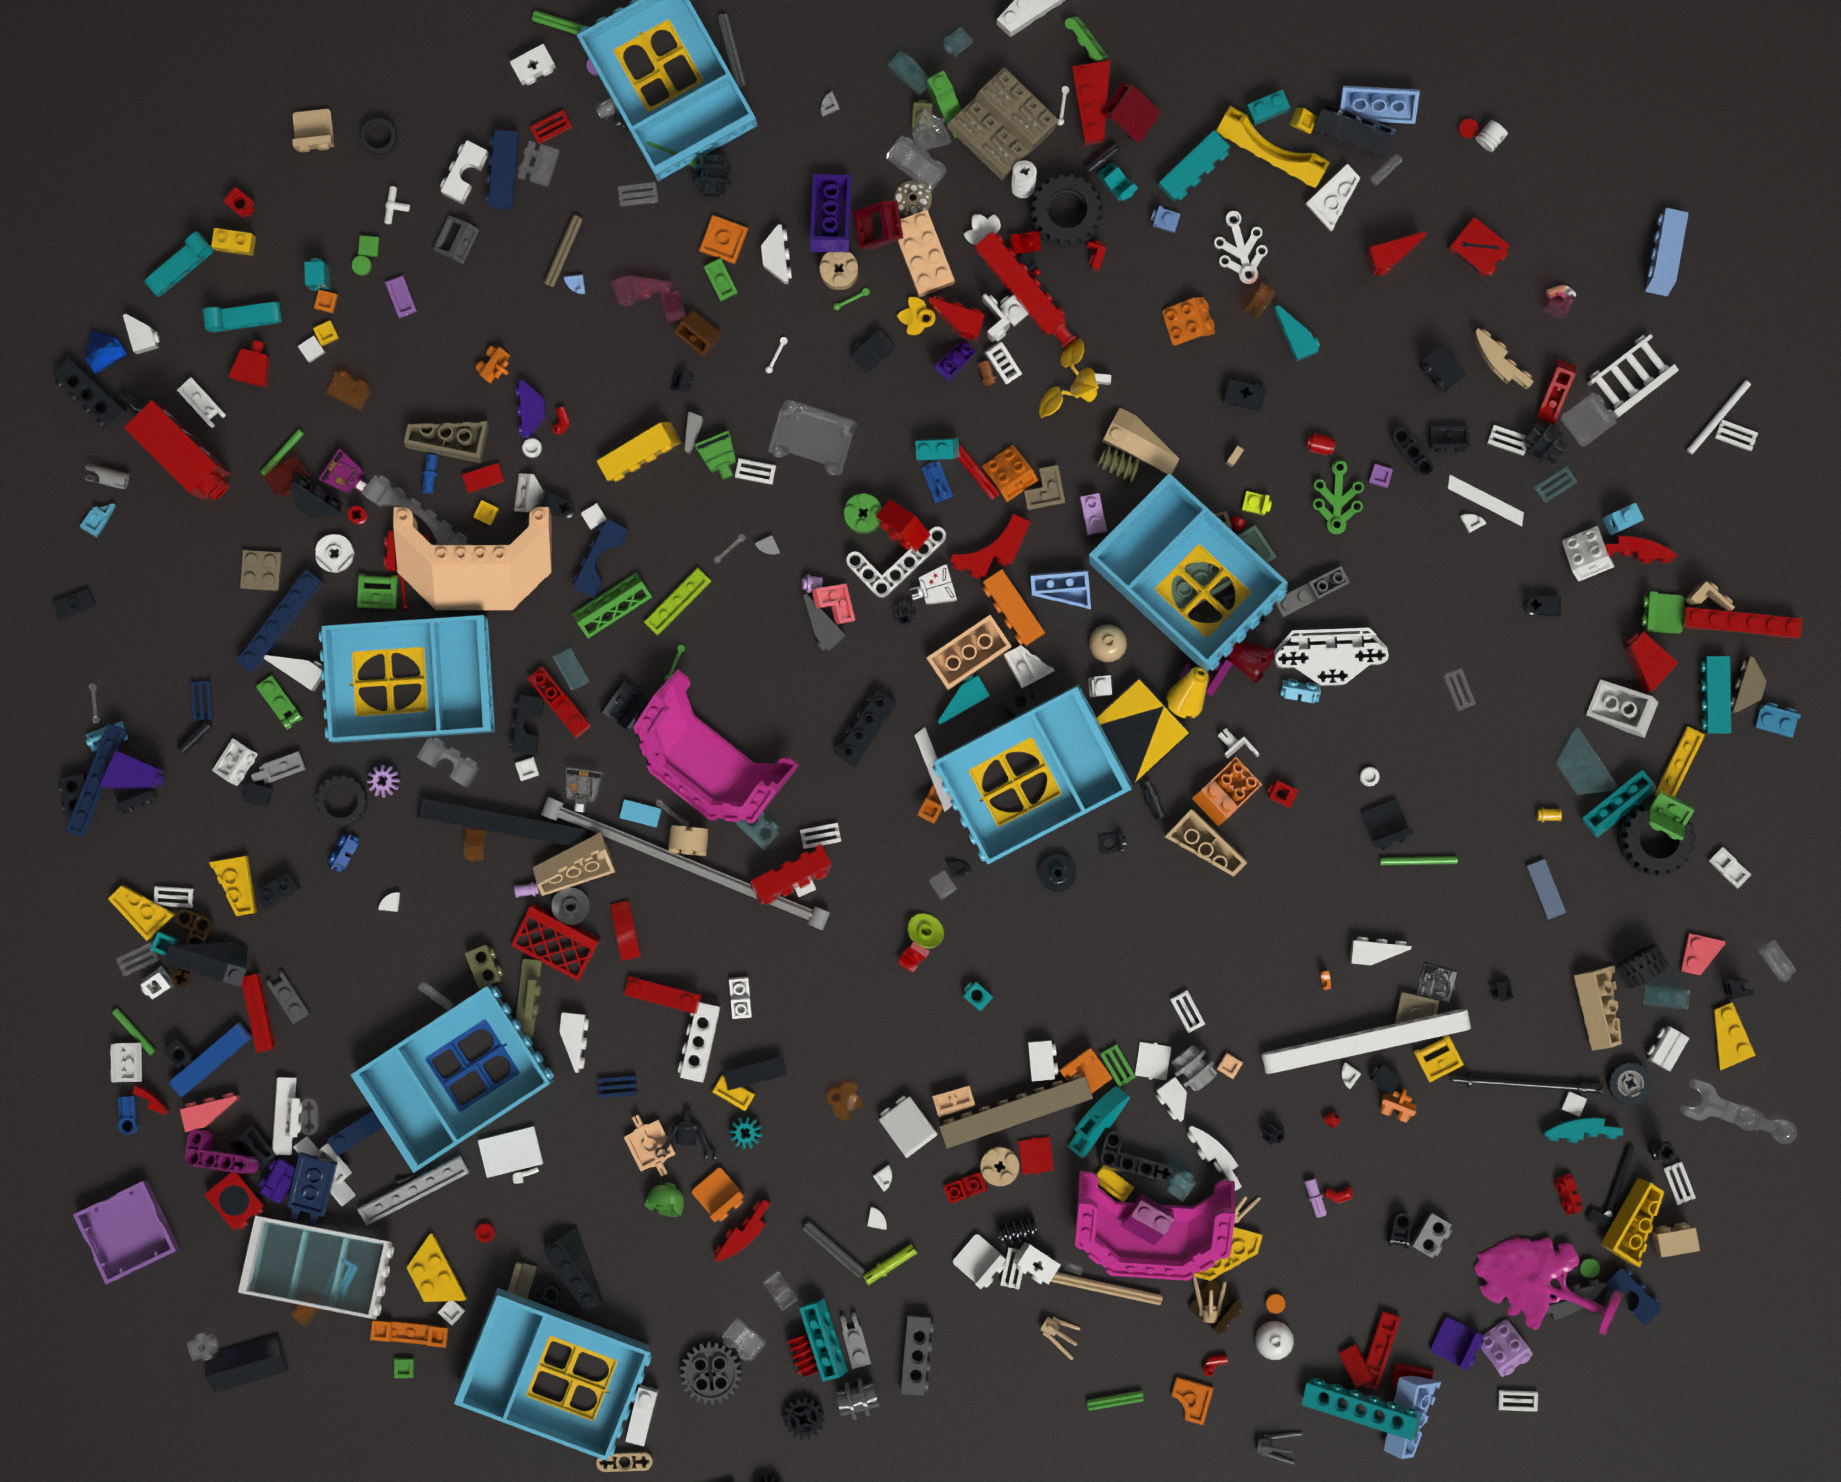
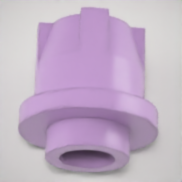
[802,574,823,593]

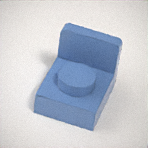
[1151,205,1180,233]

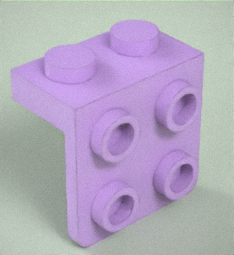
[1481,1320,1533,1377]

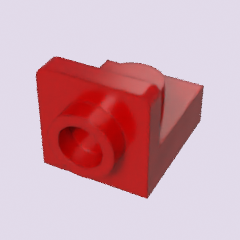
[1010,231,1041,253]
[1087,240,1106,272]
[898,941,930,973]

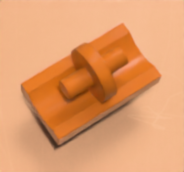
[475,346,510,384]
[1381,1088,1416,1123]

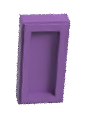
[385,275,417,319]

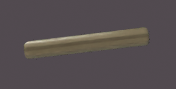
[544,215,582,287]

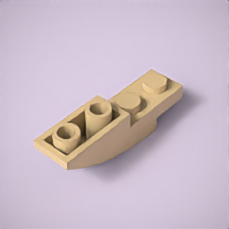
[1473,328,1534,390]

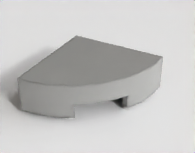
[821,91,840,117]
[755,535,780,555]

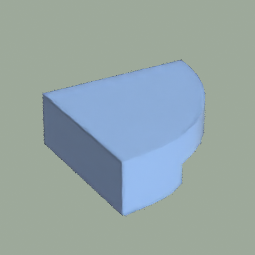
[564,274,585,294]

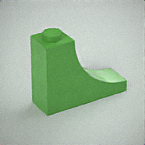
[927,70,962,138]

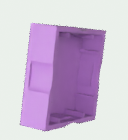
[73,1179,180,1284]

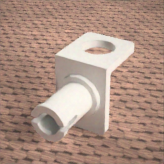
[1218,728,1259,759]

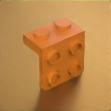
[1163,297,1215,345]
[692,1168,745,1222]

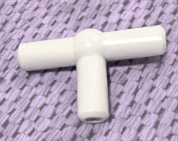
[384,186,410,224]

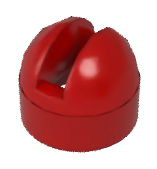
[1230,515,1246,531]
[1323,1112,1340,1129]

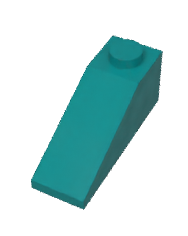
[1274,305,1320,362]
[938,675,990,725]

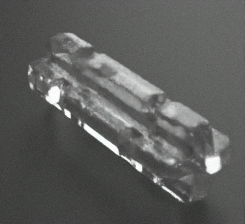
[1370,154,1403,186]

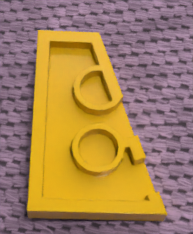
[209,856,257,916]
[108,885,175,941]
[1713,1002,1756,1071]

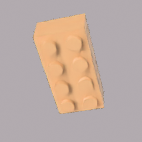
[897,210,955,298]
[926,615,1012,690]

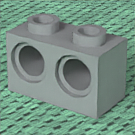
[1410,1212,1452,1258]

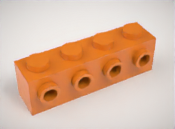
[982,570,1045,647]

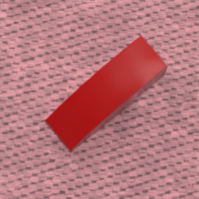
[610,900,641,961]

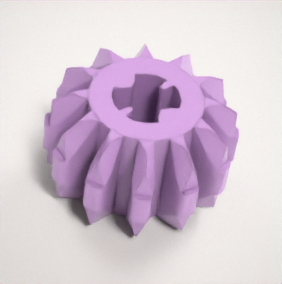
[367,765,400,797]

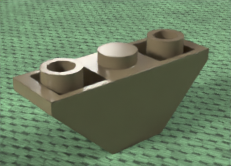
[1731,656,1767,713]

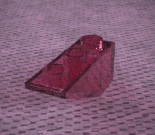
[611,275,674,307]

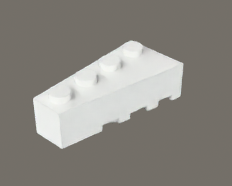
[996,0,1065,37]

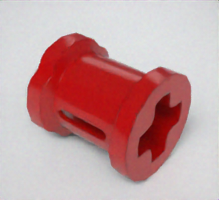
[1051,322,1076,348]
[348,506,367,524]

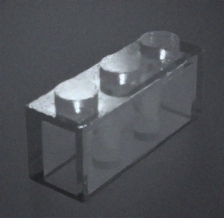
[886,135,947,193]

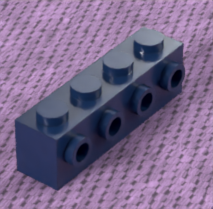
[486,130,520,211]

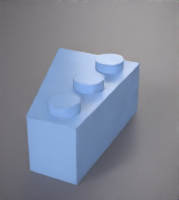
[1030,569,1091,609]

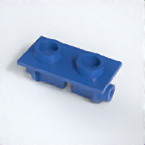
[922,461,953,504]
[327,832,359,873]

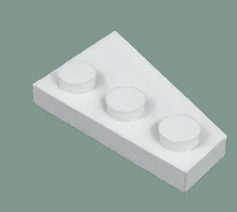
[1305,164,1360,232]

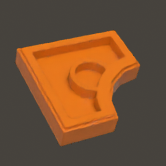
[1171,1377,1214,1425]

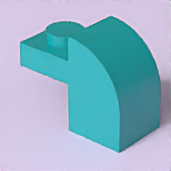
[1096,162,1138,201]

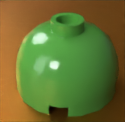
[644,1182,684,1217]

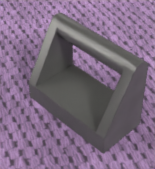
[432,215,479,264]

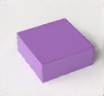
[1369,464,1393,488]

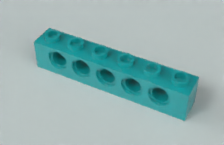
[1302,1378,1422,1440]

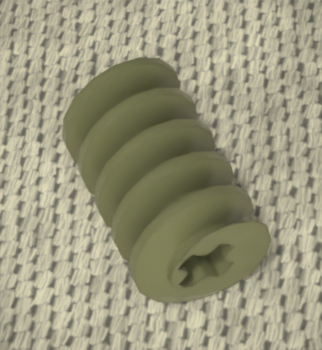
[1097,446,1139,483]

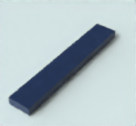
[65,723,127,838]

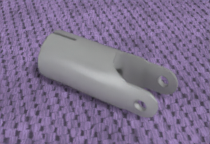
[85,464,129,490]

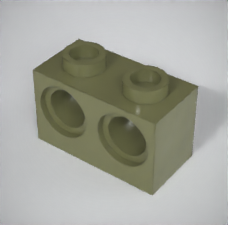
[465,945,504,989]

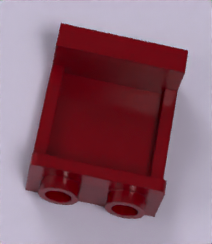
[1101,82,1161,143]

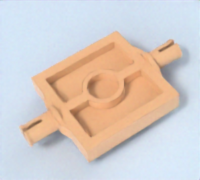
[624,1114,676,1176]

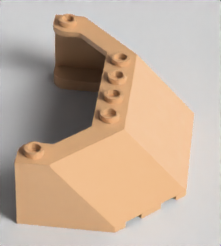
[393,507,552,611]

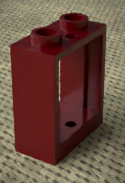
[853,201,904,250]

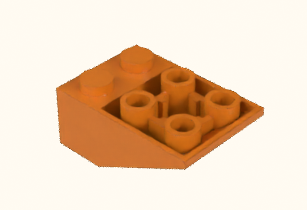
[1192,757,1262,826]

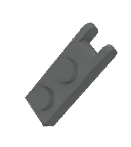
[266,970,310,1024]

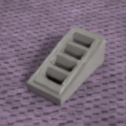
[684,412,704,454]

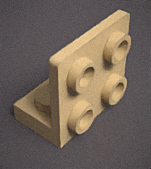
[1685,581,1735,611]

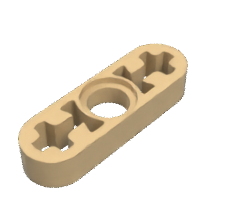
[596,1452,653,1472]

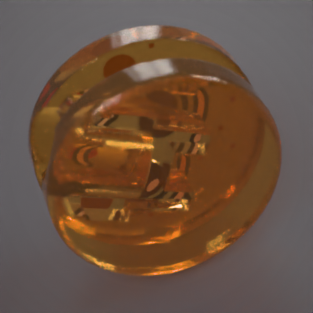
[1243,282,1275,319]

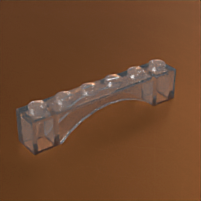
[361,475,470,545]

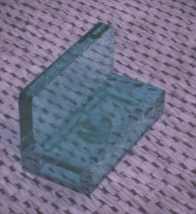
[553,648,590,691]

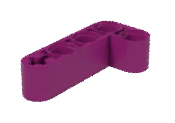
[185,1129,259,1174]

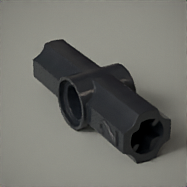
[1648,1140,1676,1161]

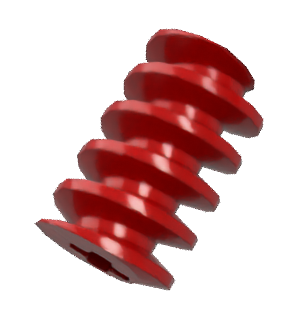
[787,1334,819,1377]

